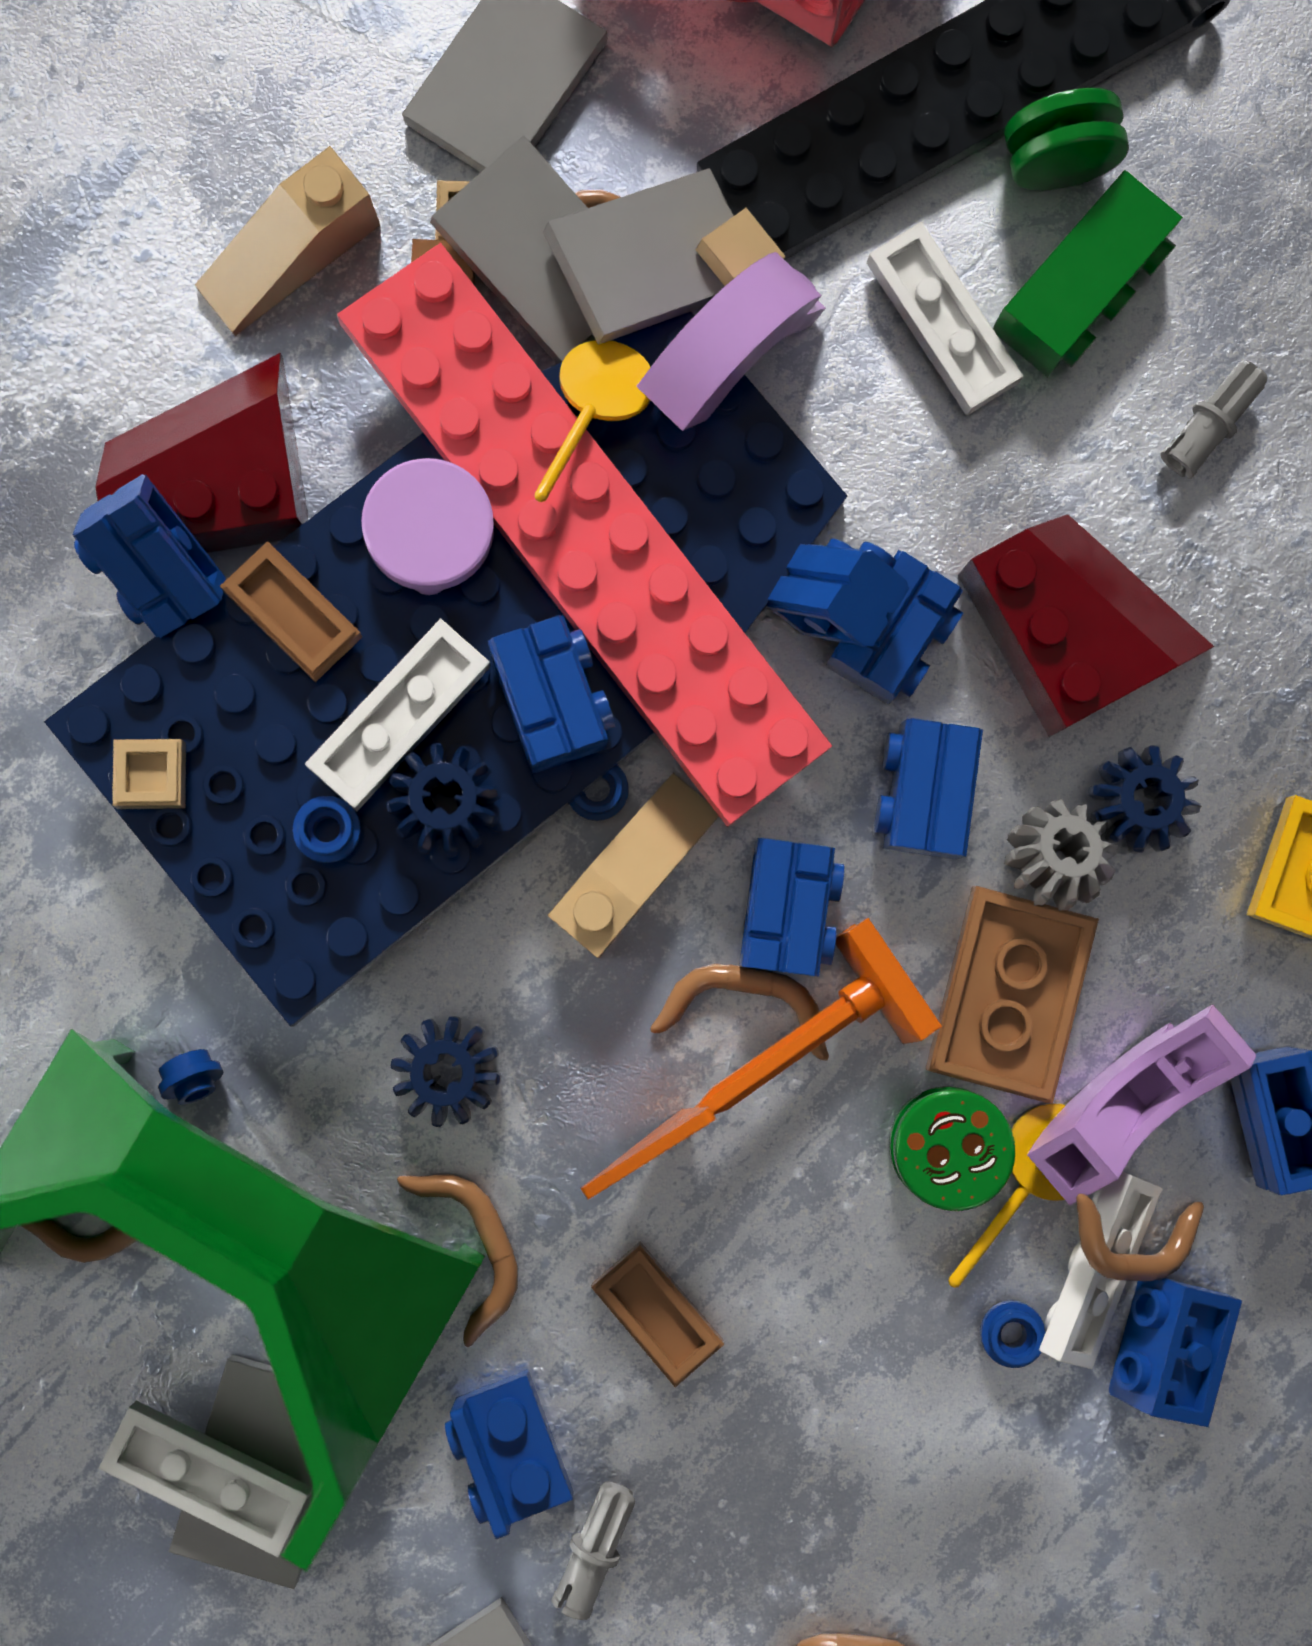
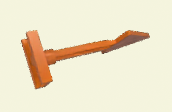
[580,918,942,1200]

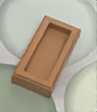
[220,541,362,682]
[591,1241,724,1387]

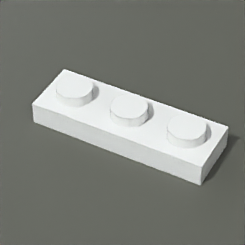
[866,221,1023,416]
[305,618,490,811]
[1039,1172,1163,1369]
[99,1400,313,1557]

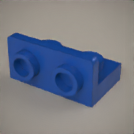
[1109,1277,1242,1428]
[445,1369,574,1540]

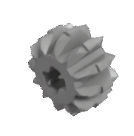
[1003,799,1118,911]

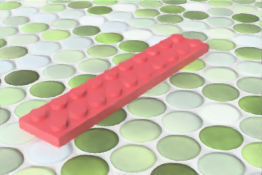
[337,243,832,827]

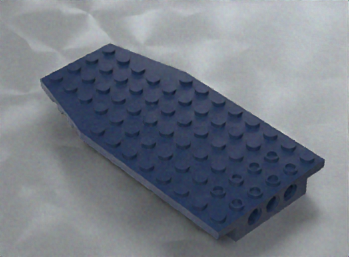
[44,312,847,1027]

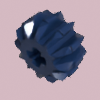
[386,743,501,858]
[1088,745,1202,854]
[390,1016,502,1127]

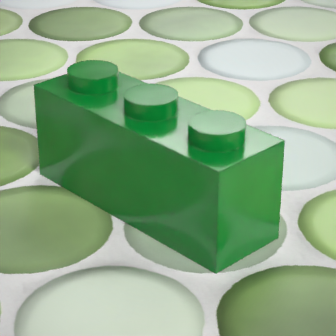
[992,170,1183,378]

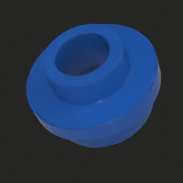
[569,765,629,821]
[293,796,361,863]
[158,1049,224,1105]
[980,1300,1046,1368]

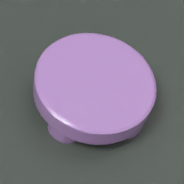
[361,458,494,595]

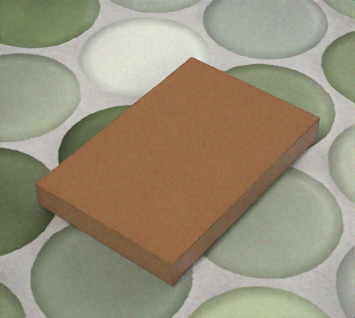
[925,886,1099,1105]

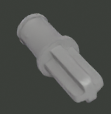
[1160,361,1268,479]
[552,1481,635,1620]

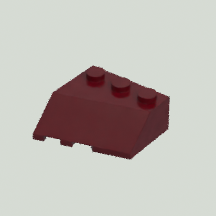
[95,353,309,553]
[958,514,1214,737]

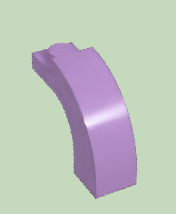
[636,252,826,431]
[1027,1004,1257,1205]

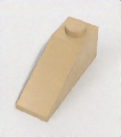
[195,146,380,336]
[547,773,719,958]

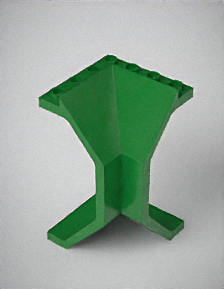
[0,1029,485,1572]

